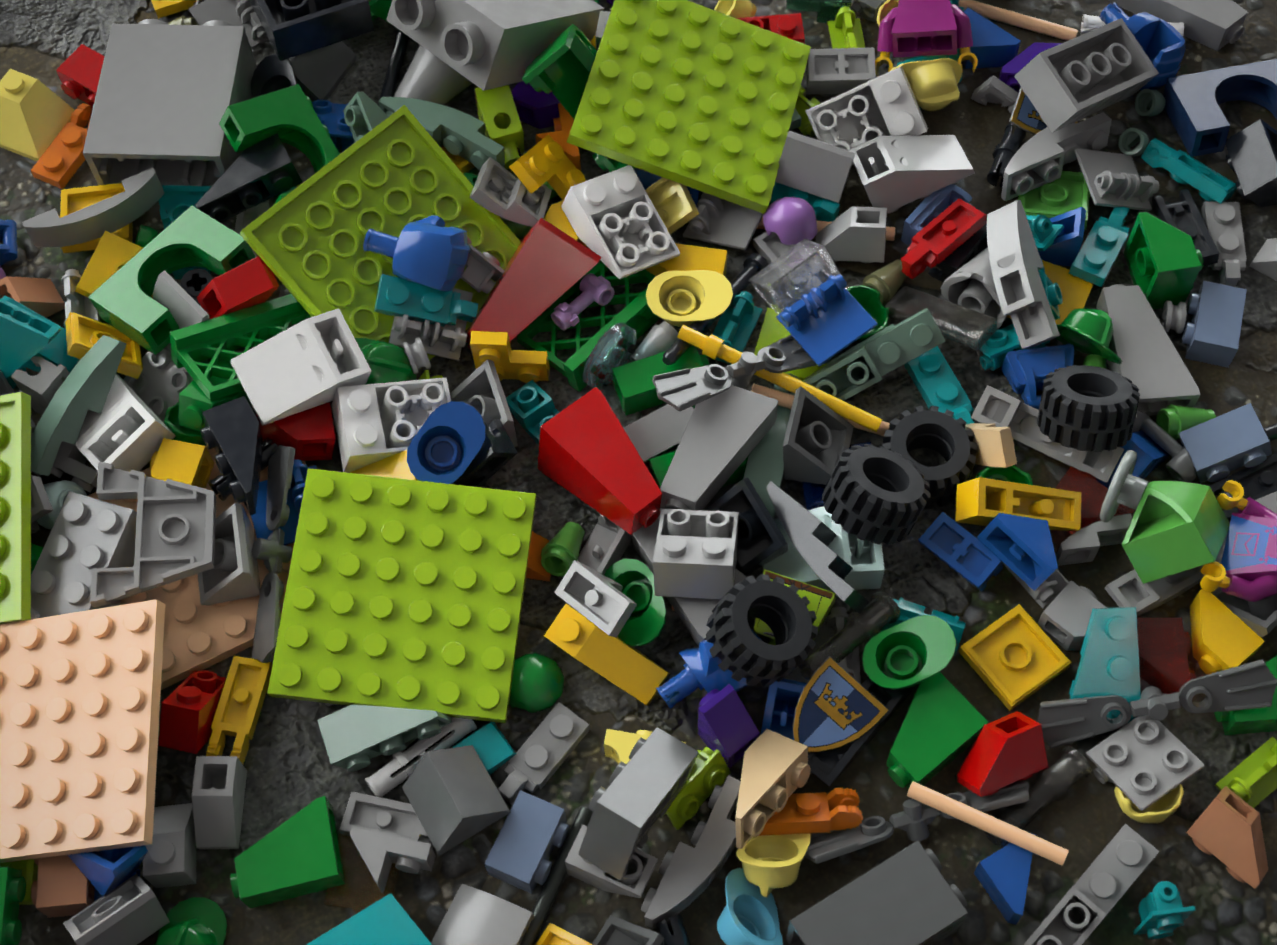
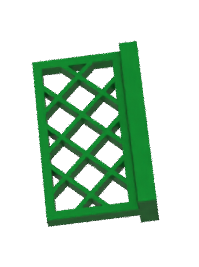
[516,261,660,392]
[170,294,311,401]

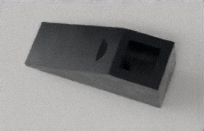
[195,134,302,223]
[200,396,263,516]

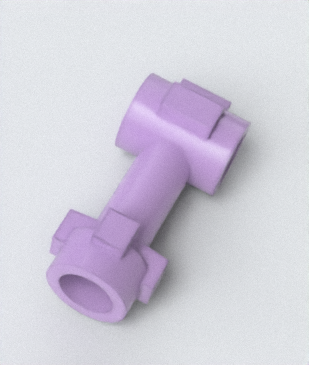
[551,273,614,331]

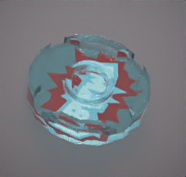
[583,322,637,390]

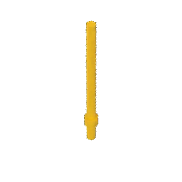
[677,325,882,432]

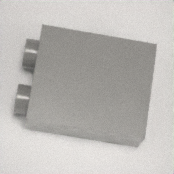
[386,0,604,91]
[83,19,257,186]

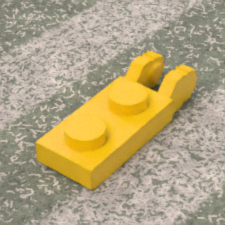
[206,655,272,765]

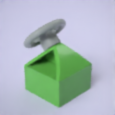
[1100,450,1230,584]

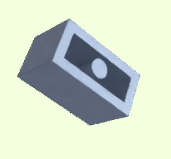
[1182,280,1247,368]
[1179,403,1272,484]
[484,790,570,894]

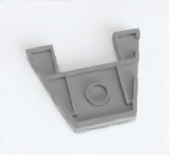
[90,462,216,607]

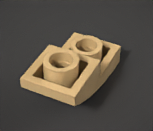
[965,423,1017,468]

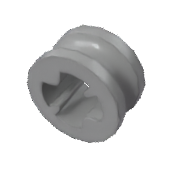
[1161,300,1187,334]
[402,337,431,374]

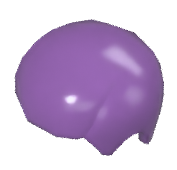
[763,196,818,245]

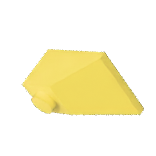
[0,69,74,161]

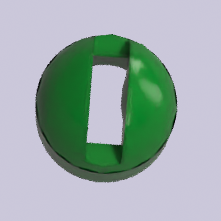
[135,224,159,248]

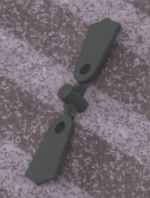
[652,335,832,411]
[252,445,295,663]
[1037,659,1277,748]
[804,781,1030,864]

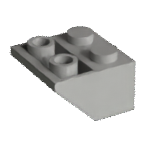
[653,509,739,599]

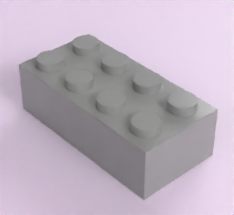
[1014,18,1159,133]
[31,491,137,619]

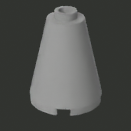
[394,45,473,105]
[939,247,1007,334]

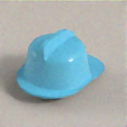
[717,868,783,945]

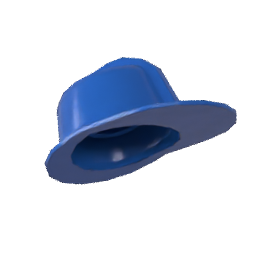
[407,401,486,484]

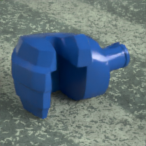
[1100,2,1186,90]
[363,215,471,291]
[656,626,763,709]

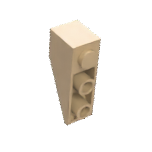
[735,729,811,849]

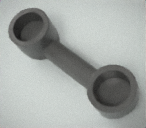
[1133,410,1196,483]

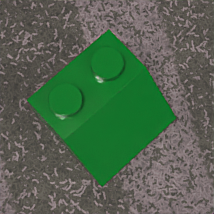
[1123,212,1203,309]

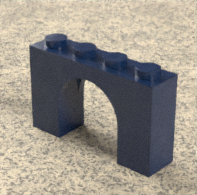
[1163,59,1277,157]

